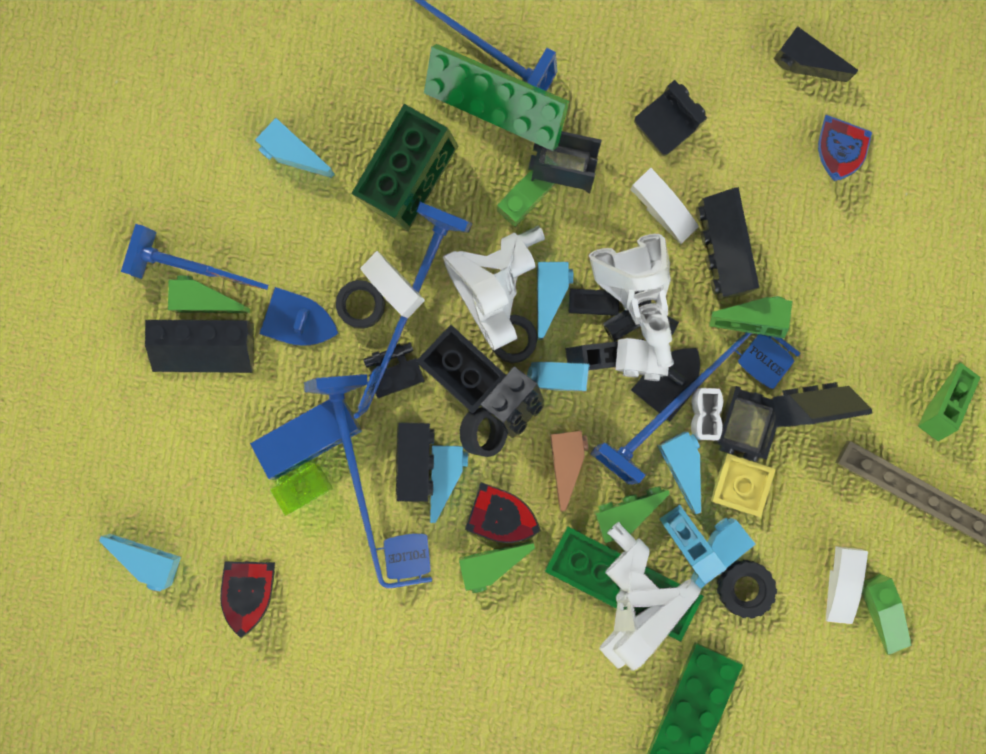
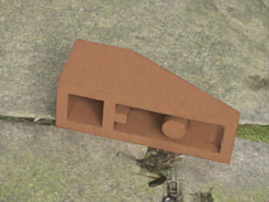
[550,431,588,511]

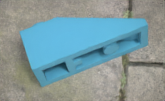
[255,118,335,178]
[537,262,573,340]
[527,362,589,391]
[657,432,701,514]
[430,445,468,523]
[660,505,726,584]
[691,518,755,589]
[99,534,181,591]

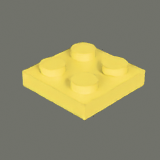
[710,453,776,517]

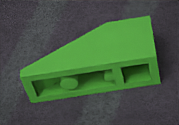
[497,156,558,228]
[168,275,250,313]
[709,296,793,338]
[918,362,981,441]
[459,540,535,593]
[862,574,912,655]

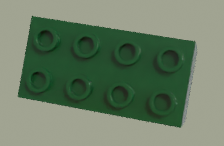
[351,104,458,231]

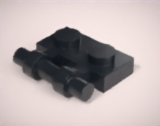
[363,342,425,399]

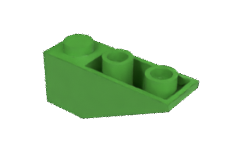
[593,486,670,543]

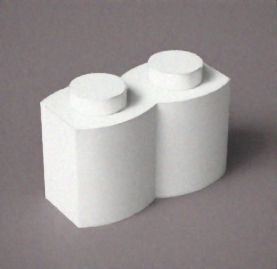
[616,338,669,381]
[691,388,723,440]

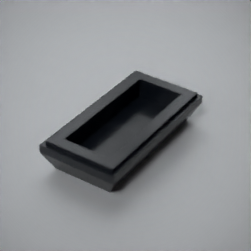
[568,288,619,316]

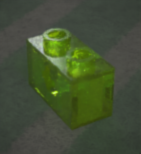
[270,461,333,516]

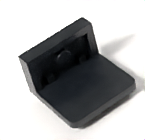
[634,80,707,156]
[481,367,544,438]

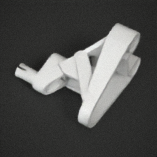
[443,225,545,350]
[589,234,674,368]
[599,522,701,671]

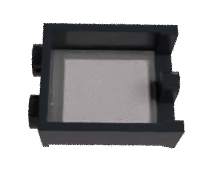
[528,131,602,194]
[713,386,777,463]

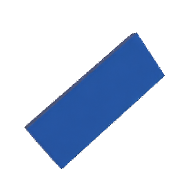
[250,400,362,480]

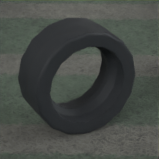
[336,280,385,329]
[493,315,537,363]
[459,407,508,457]

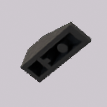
[773,26,858,82]
[565,339,644,371]

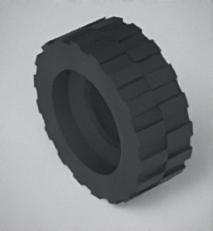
[717,560,777,619]

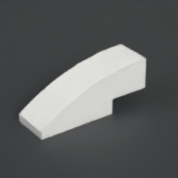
[630,168,699,244]
[360,251,425,318]
[826,546,868,624]

